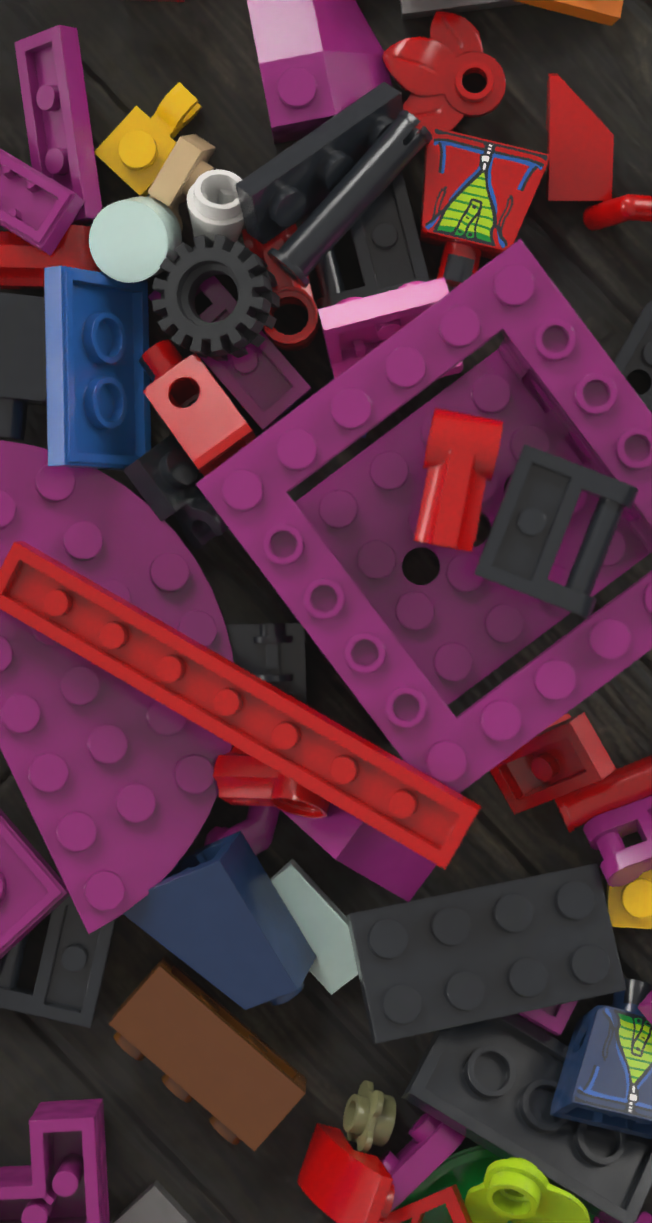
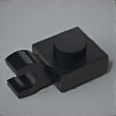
[123,433,229,549]

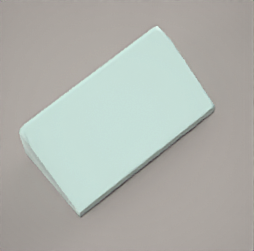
[270,858,358,995]

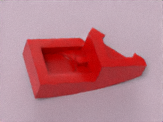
[546,73,614,201]

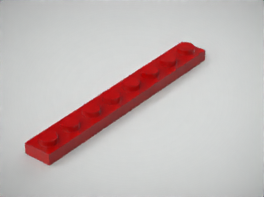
[0,541,482,869]

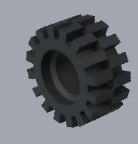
[152,235,280,361]

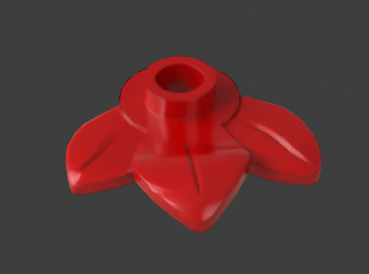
[382,11,506,131]

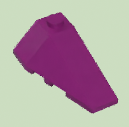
[246,0,392,144]

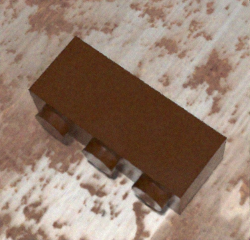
[109,955,307,1152]

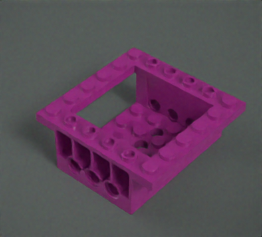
[196,239,652,793]

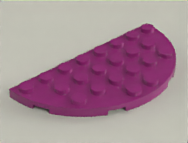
[0,440,233,934]

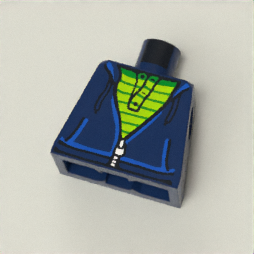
[550,979,652,1139]

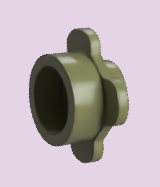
[343,1080,396,1153]

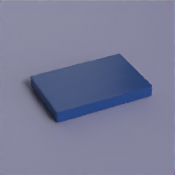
[44,266,151,470]

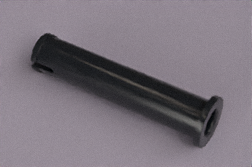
[267,110,433,288]

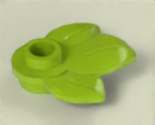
[465,1157,591,1223]

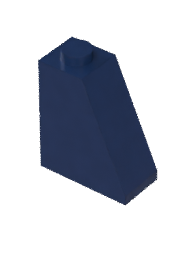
[123,831,317,1010]

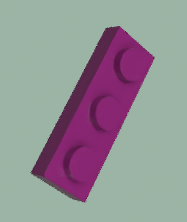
[14,25,102,225]

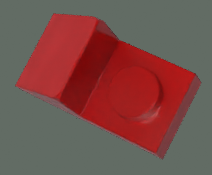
[490,712,616,815]

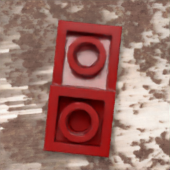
[297,1123,395,1223]

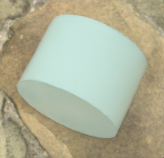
[89,196,182,283]

